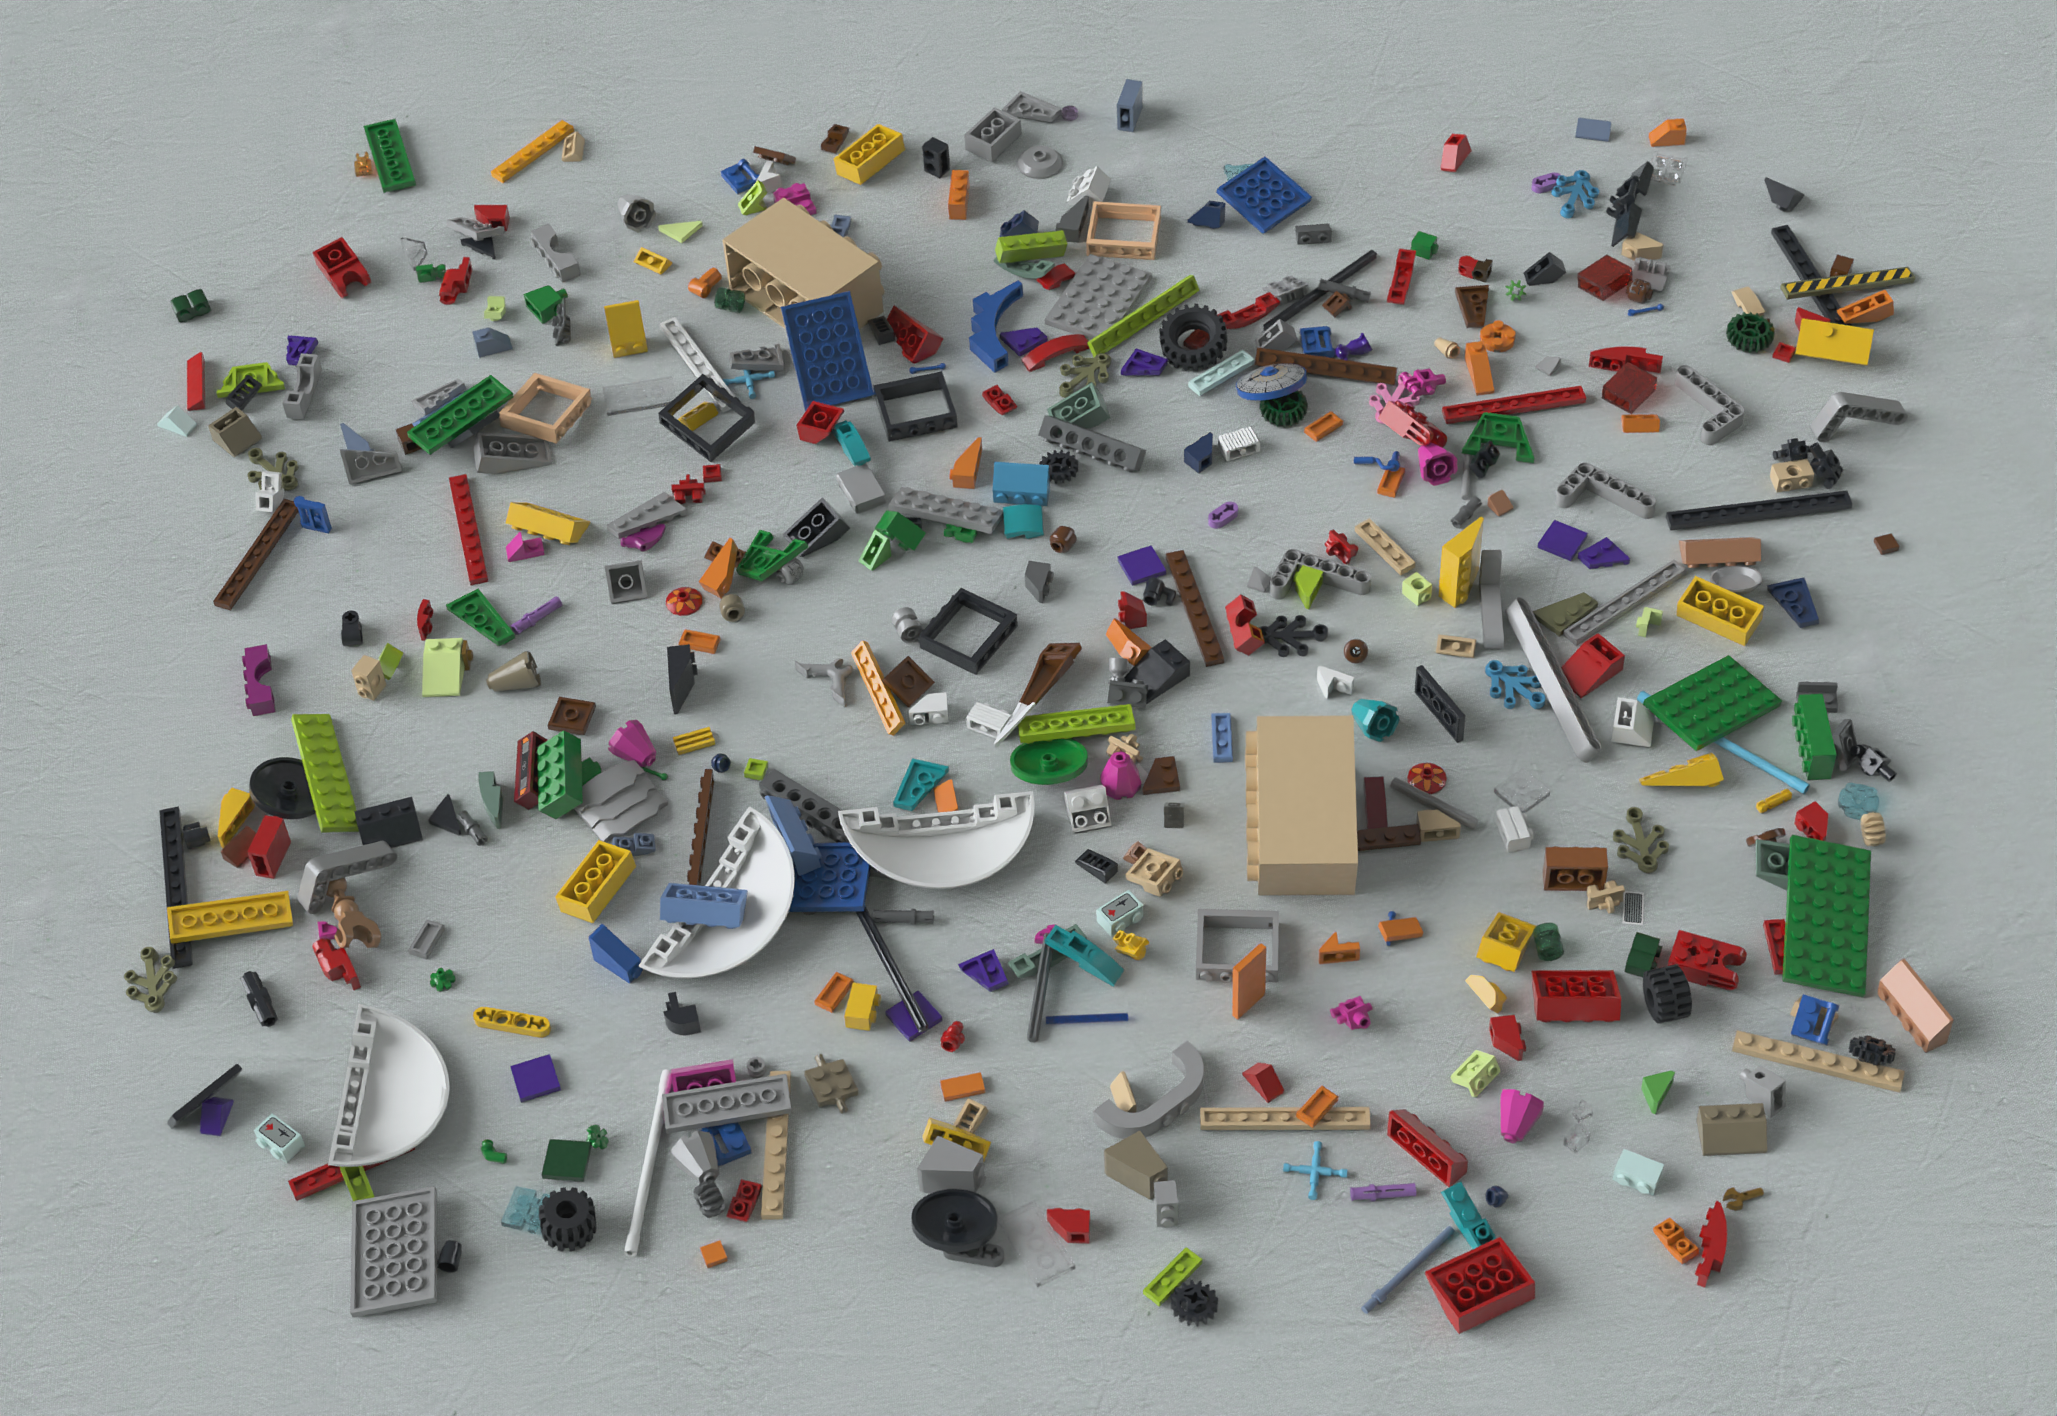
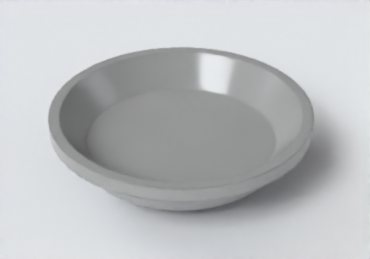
[1017,146,1063,179]
[1710,566,1763,595]

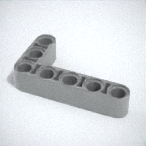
[1675,365,1745,445]
[1810,392,1908,442]
[1555,462,1656,519]
[1270,549,1371,600]
[1479,550,1504,649]
[297,841,397,914]

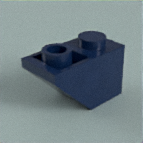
[1187,200,1226,229]
[1000,210,1039,237]
[1184,432,1213,474]

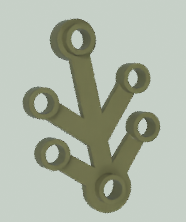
[1059,354,1111,398]
[247,448,298,491]
[1613,807,1669,873]
[124,947,177,1013]

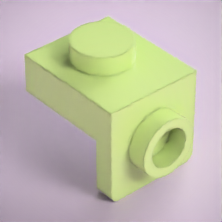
[484,296,506,321]
[1636,607,1663,637]

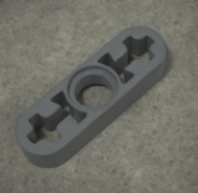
[943,1243,1004,1267]

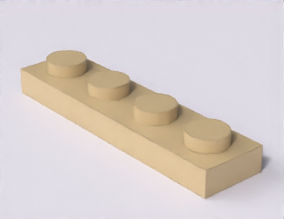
[1355,518,1415,576]

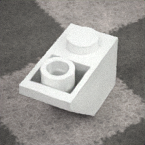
[909,693,949,725]

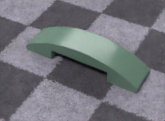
[993,257,1055,279]
[1008,924,1087,978]

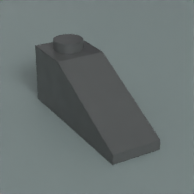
[1056,196,1089,243]

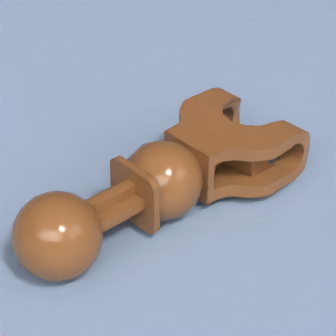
[326,878,381,948]

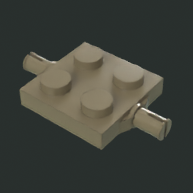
[804,1054,858,1114]

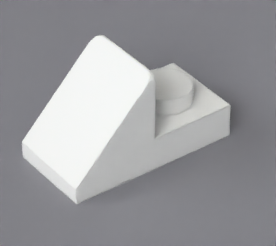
[757,160,782,193]
[1317,665,1355,699]

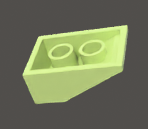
[422,638,465,697]

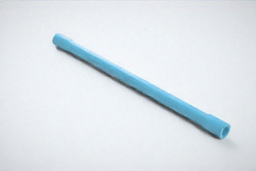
[1637,691,1810,794]

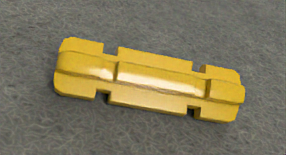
[1756,789,1792,813]

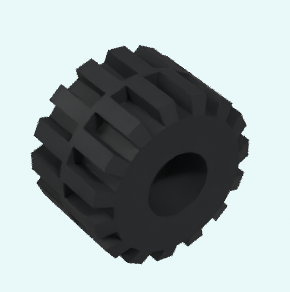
[1643,964,1692,1024]
[539,1187,597,1252]

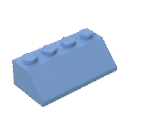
[765,795,822,876]
[660,883,748,929]

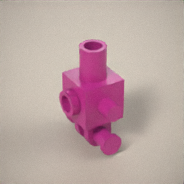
[1400,369,1446,397]
[1330,996,1373,1030]

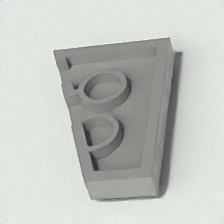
[1002,91,1061,122]
[447,217,504,241]
[729,344,784,371]
[411,378,466,415]

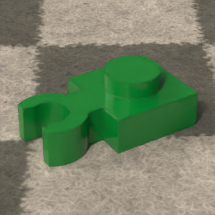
[416,264,446,283]
[944,524,978,543]

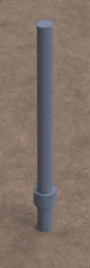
[1361,1226,1455,1314]

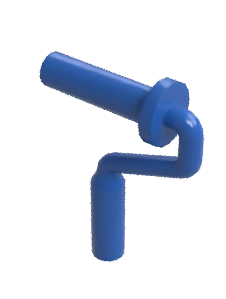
[1354,451,1400,472]

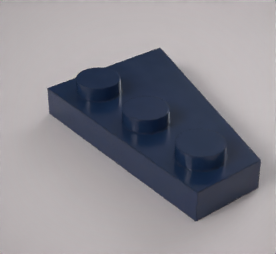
[1767,577,1819,628]

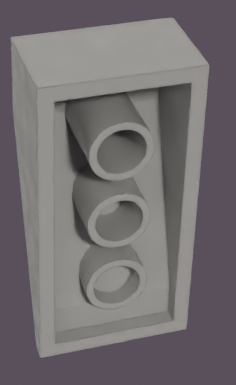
[473,432,552,474]

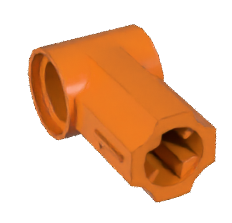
[688,267,722,298]

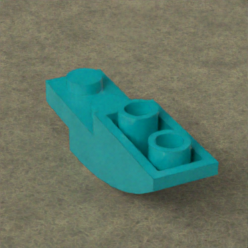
[831,420,871,466]
[1044,924,1124,987]
[1441,1181,1497,1249]

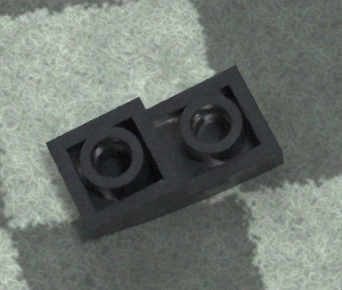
[1469,440,1500,479]

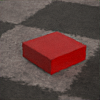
[1772,342,1796,363]
[703,464,722,483]

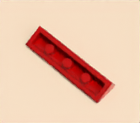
[187,352,205,411]

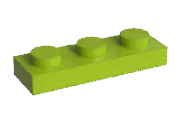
[1143,1247,1203,1307]

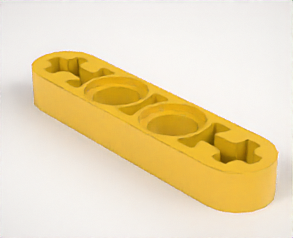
[473,1007,551,1038]

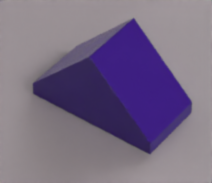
[200,1097,234,1136]

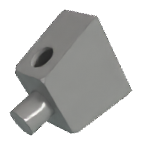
[1739,1066,1786,1118]

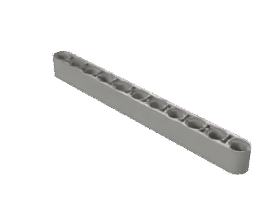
[1505,597,1601,763]

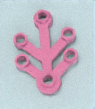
[1369,373,1420,424]

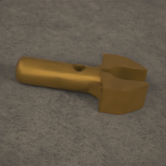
[1723,1187,1764,1211]

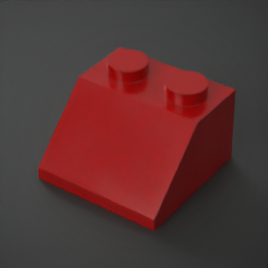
[796,401,844,444]

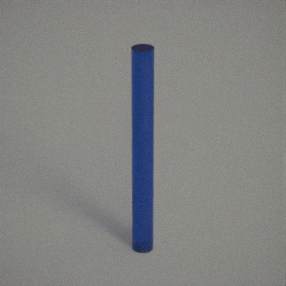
[1046,1013,1128,1024]

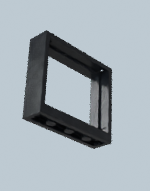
[873,371,958,442]
[658,374,755,462]
[918,588,1018,675]

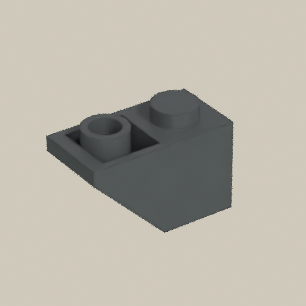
[1025,561,1054,603]

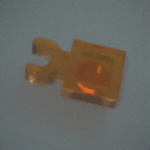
[354,152,373,177]

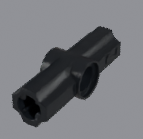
[240,971,278,1027]

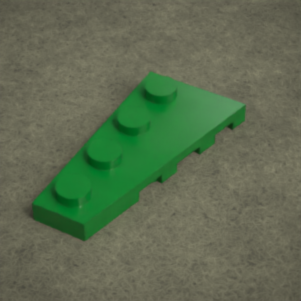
[446,588,515,646]

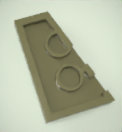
[1533,592,1598,637]

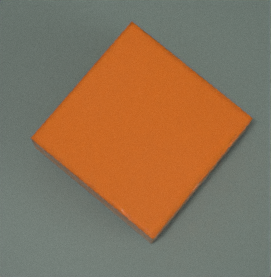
[700,1240,728,1268]

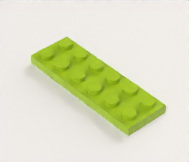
[1017,704,1136,743]

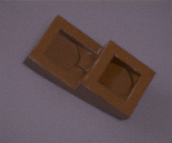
[821,124,849,153]

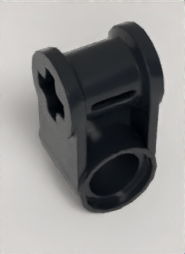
[341,610,363,646]

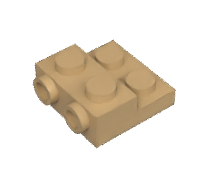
[1125,848,1183,897]

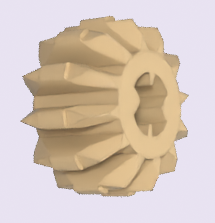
[1860,812,1886,847]

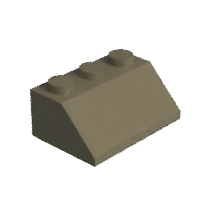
[1696,1103,1767,1156]

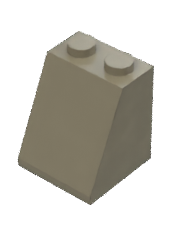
[1104,1131,1168,1200]

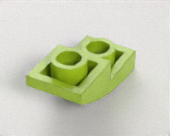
[378,643,404,681]

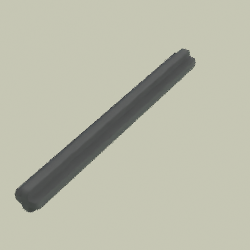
[1027,933,1053,1042]

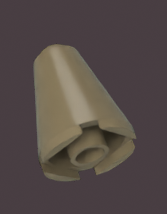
[486,651,541,692]

